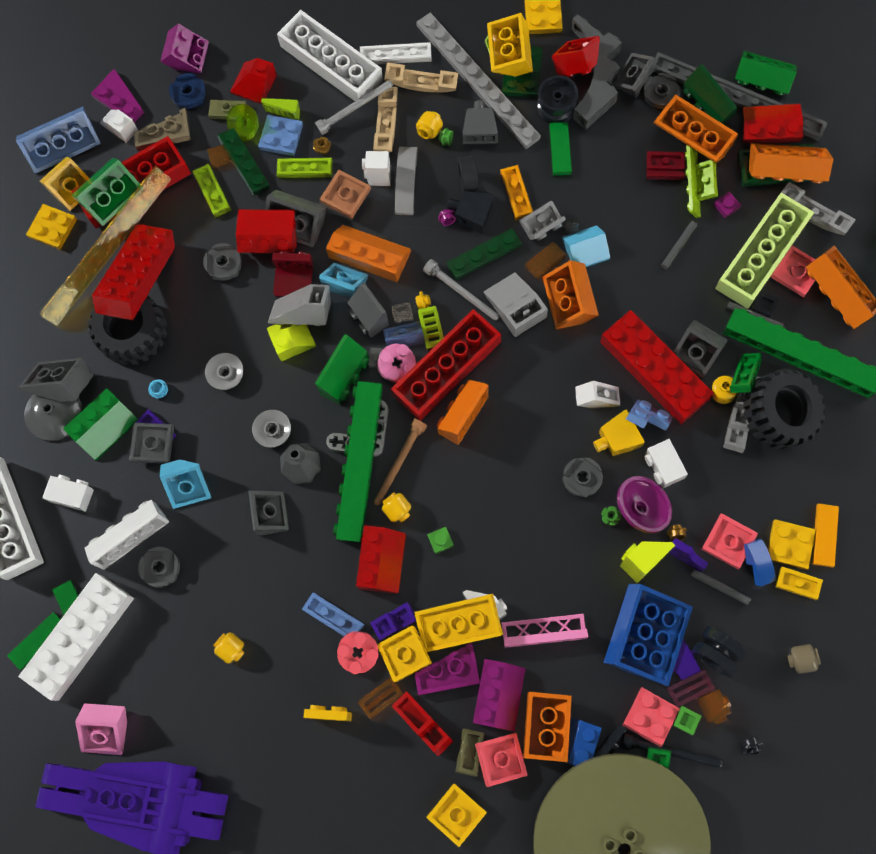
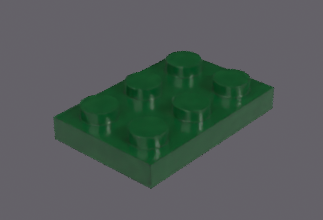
[502,46,543,98]

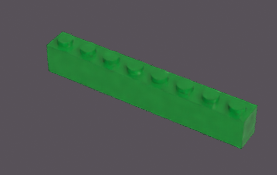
[723,308,876,398]
[333,381,383,543]

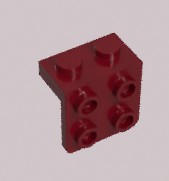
[272,251,314,297]

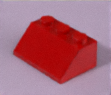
[743,104,803,145]
[236,209,297,253]
[356,525,406,594]

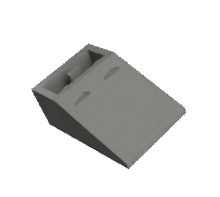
[483,273,548,337]
[268,284,331,326]

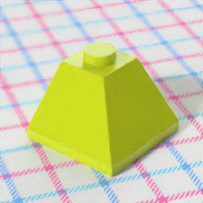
[267,324,316,362]

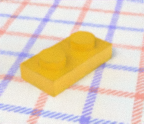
[775,567,823,601]

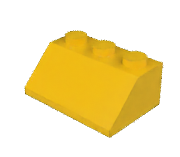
[487,13,533,77]

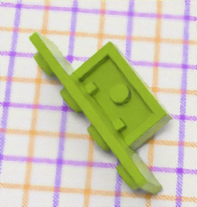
[685,145,718,218]

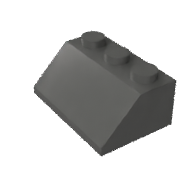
[265,190,327,247]

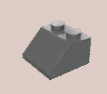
[347,283,389,338]
[674,320,728,378]

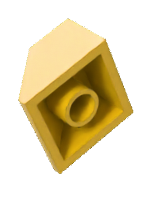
[40,157,89,211]

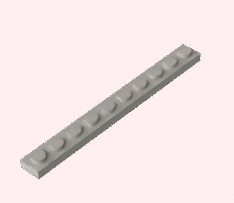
[416,12,541,149]

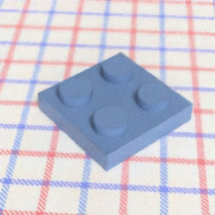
[258,115,303,156]

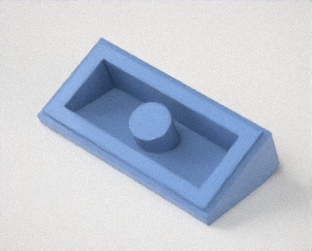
[383,321,425,347]

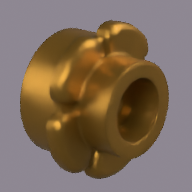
[313,137,331,155]
[667,524,687,541]

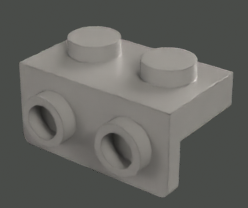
[519,201,566,241]

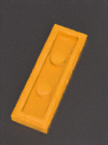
[500,165,533,221]
[812,504,839,568]

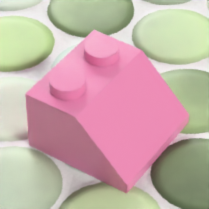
[75,703,127,755]

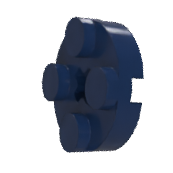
[169,73,206,109]

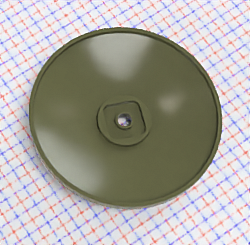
[533,753,711,854]

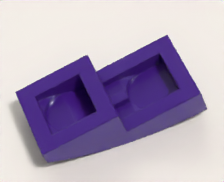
[370,602,416,641]

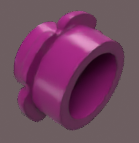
[438,209,456,226]

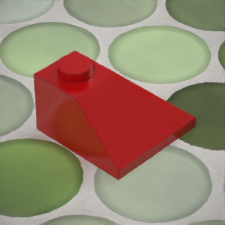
[230,58,277,104]

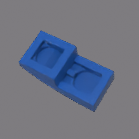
[744,539,776,586]

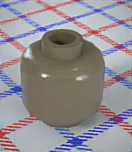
[788,644,821,674]

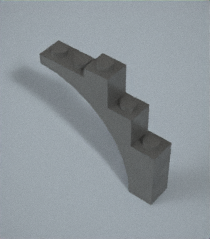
[571,14,622,130]

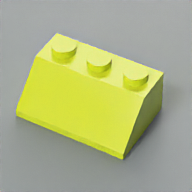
[620,541,675,583]

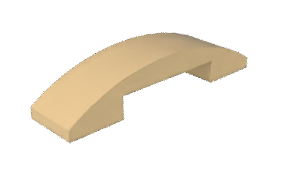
[384,63,458,93]
[373,87,398,152]

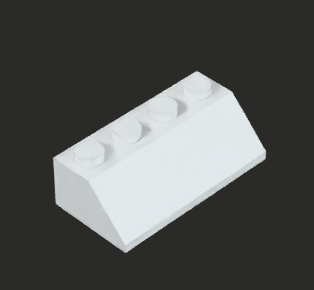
[85,500,169,570]

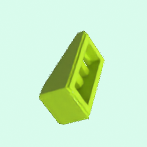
[261,98,300,120]
[418,306,444,350]

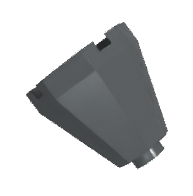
[280,443,321,484]

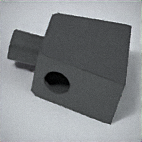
[463,100,498,144]

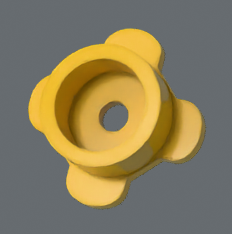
[415,291,431,309]

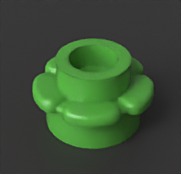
[439,128,453,146]
[601,506,621,526]

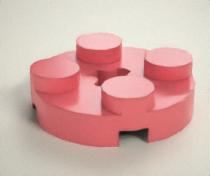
[337,631,378,674]

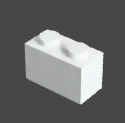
[362,151,391,186]
[644,439,688,488]
[42,475,94,512]

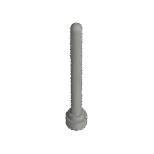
[315,81,393,136]
[423,259,499,320]

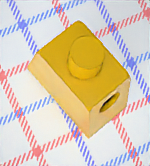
[593,409,645,456]

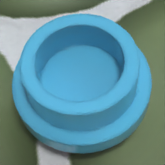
[148,379,168,399]

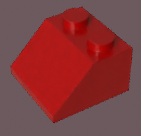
[552,35,600,77]

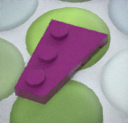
[91,69,144,123]
[415,642,480,695]

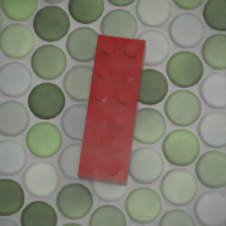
[72,136,191,229]
[92,224,175,320]
[391,309,501,421]
[600,310,714,425]

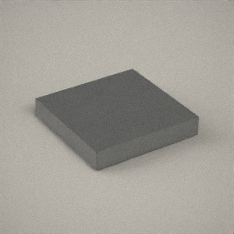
[129,423,174,464]

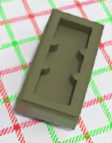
[208,100,247,120]
[456,728,484,777]

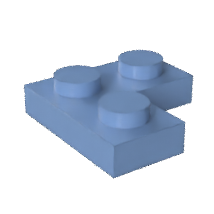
[626,399,673,431]

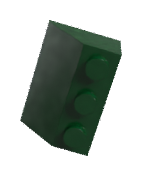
[683,64,737,124]

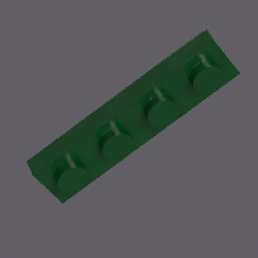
[218,128,270,196]
[446,228,521,280]

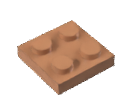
[320,170,371,218]

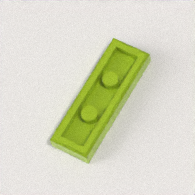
[277,158,332,178]
[192,164,231,218]

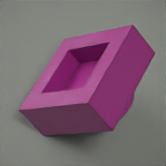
[713,192,741,218]

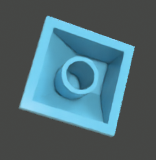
[160,460,211,509]

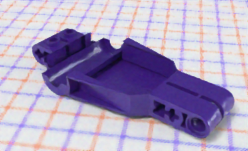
[35,761,228,854]

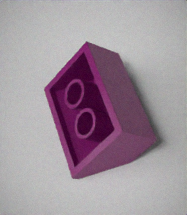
[473,659,525,732]

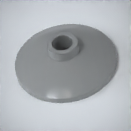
[205,353,244,390]
[252,410,291,448]

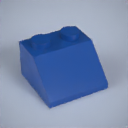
[566,717,602,766]

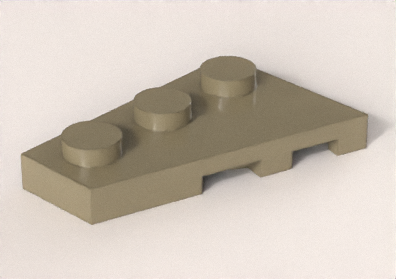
[134,108,191,151]

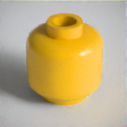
[416,111,443,139]
[711,376,737,404]
[382,492,411,522]
[213,632,245,663]

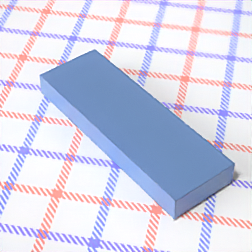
[302,592,364,636]

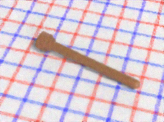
[373,419,427,506]

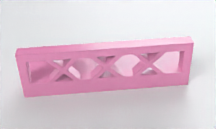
[502,614,588,648]

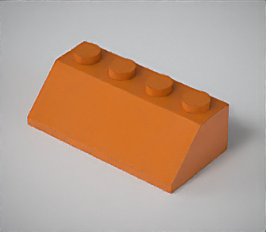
[654,94,738,163]
[749,143,834,183]
[326,225,412,283]
[806,245,876,329]

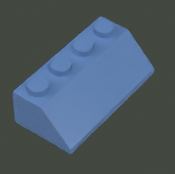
[16,107,101,173]

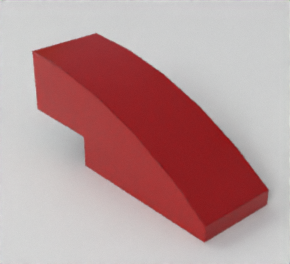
[392,691,454,756]

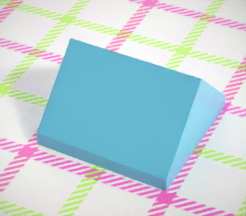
[561,225,610,267]
[319,263,368,298]

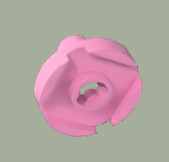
[377,344,416,383]

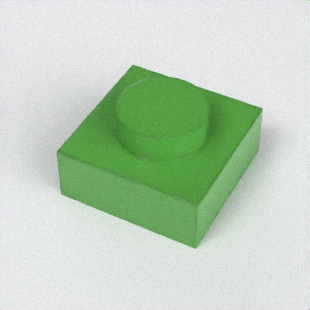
[427,527,454,554]
[672,706,702,735]

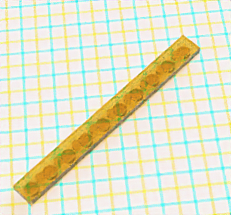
[40,166,171,327]

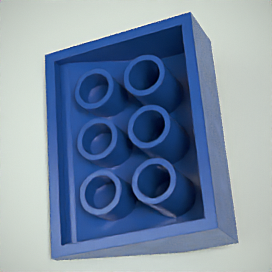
[603,584,693,686]

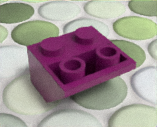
[160,24,209,73]

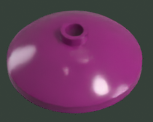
[617,476,672,533]

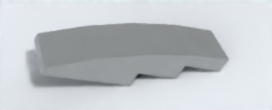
[723,376,760,453]

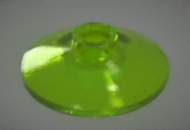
[227,104,259,141]

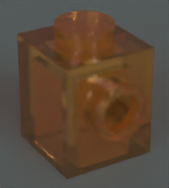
[697,689,731,725]

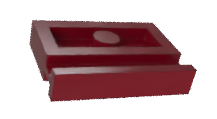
[646,151,685,180]

